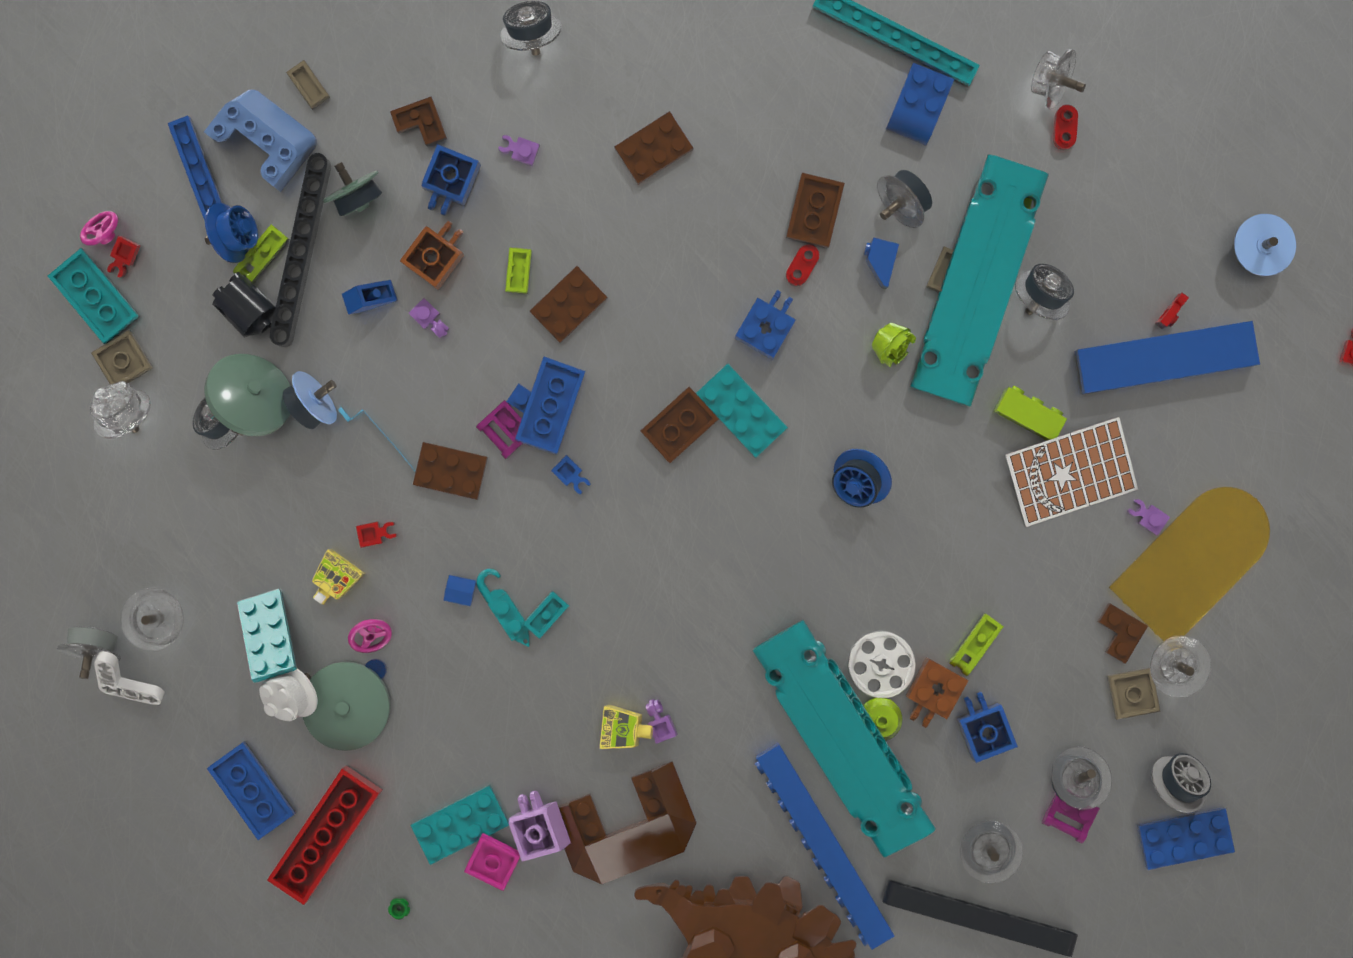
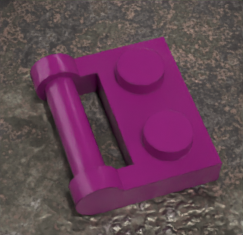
[476,400,523,460]
[1042,792,1100,844]

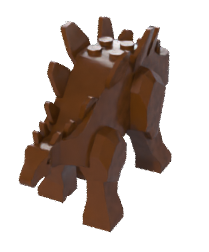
[634,876,856,958]

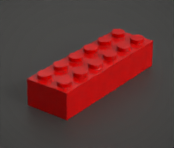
[267,765,383,905]

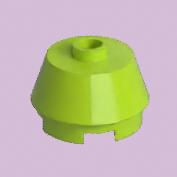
[872,323,916,367]
[863,698,903,741]

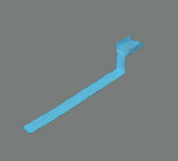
[338,406,415,471]

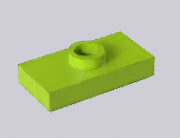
[505,247,532,294]

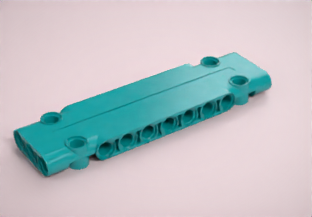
[910,155,1049,407]
[752,620,936,857]

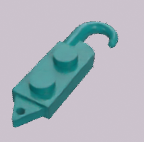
[476,569,530,647]

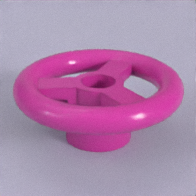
[80,211,118,246]
[348,619,392,653]

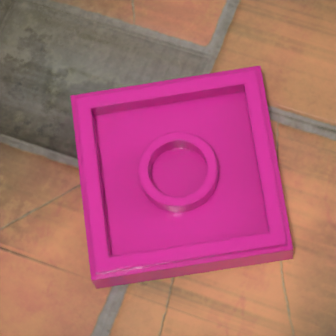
[464,833,520,891]

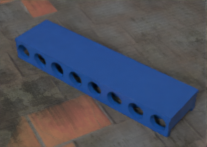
[1074,321,1260,394]

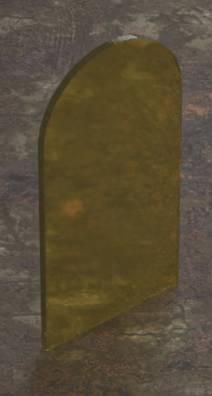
[1109,487,1270,649]

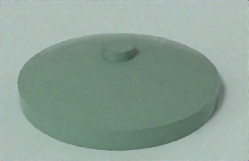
[204,354,291,436]
[303,661,391,751]

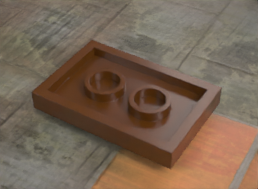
[614,111,693,185]
[786,173,845,248]
[530,266,608,343]
[640,387,719,463]
[413,442,488,500]

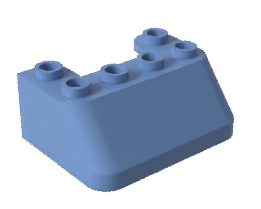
[204,90,317,192]

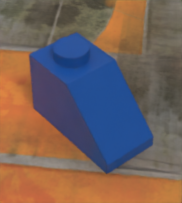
[864,237,899,289]
[342,280,397,315]

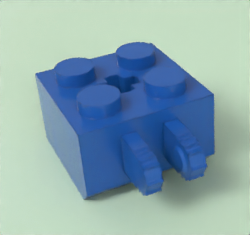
[421,144,481,216]
[735,290,796,360]
[956,692,1018,763]

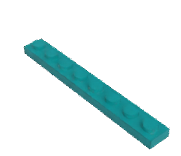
[813,0,980,86]

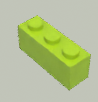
[993,386,1067,441]

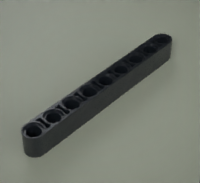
[270,153,331,347]
[882,880,1078,957]

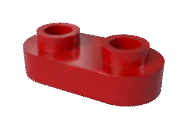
[1053,105,1078,150]
[786,244,819,286]

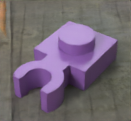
[498,135,540,166]
[1127,499,1170,535]

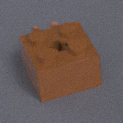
[400,221,464,290]
[906,657,969,728]

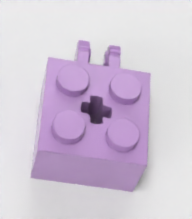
[509,791,571,862]

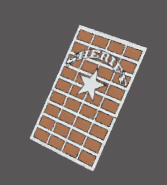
[1006,417,1138,527]

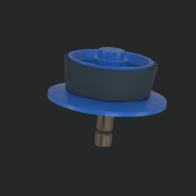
[832,449,892,508]

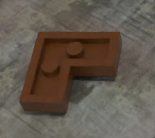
[390,97,447,146]
[1097,603,1148,664]

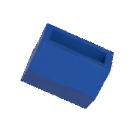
[443,575,476,606]

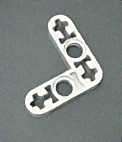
[94,651,165,705]

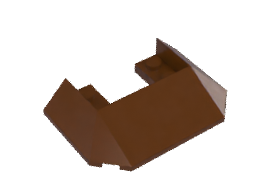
[558,761,697,884]

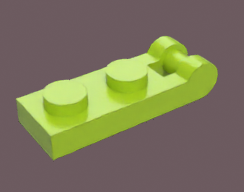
[233,224,290,284]
[949,613,1004,676]

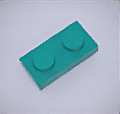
[522,591,569,639]

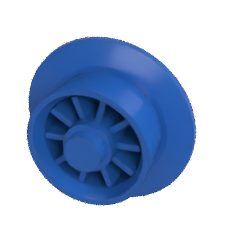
[205,203,258,263]

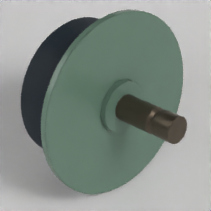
[323,162,382,216]

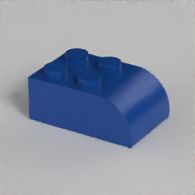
[886,63,954,145]

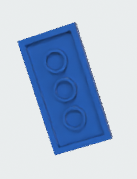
[515,357,585,455]
[207,741,296,840]
[1137,807,1235,870]

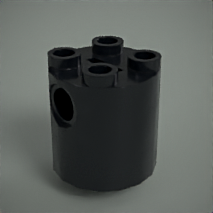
[212,272,275,338]

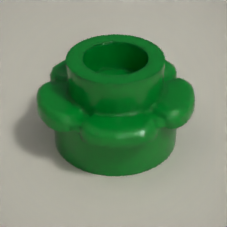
[388,898,410,920]

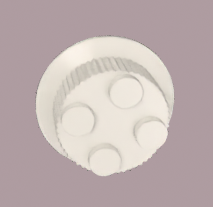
[259,669,318,722]

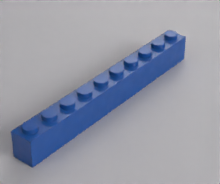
[755,743,895,950]

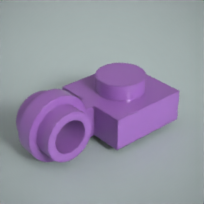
[409,298,449,338]
[646,699,678,744]

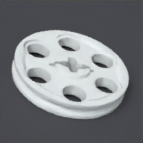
[848,631,915,698]

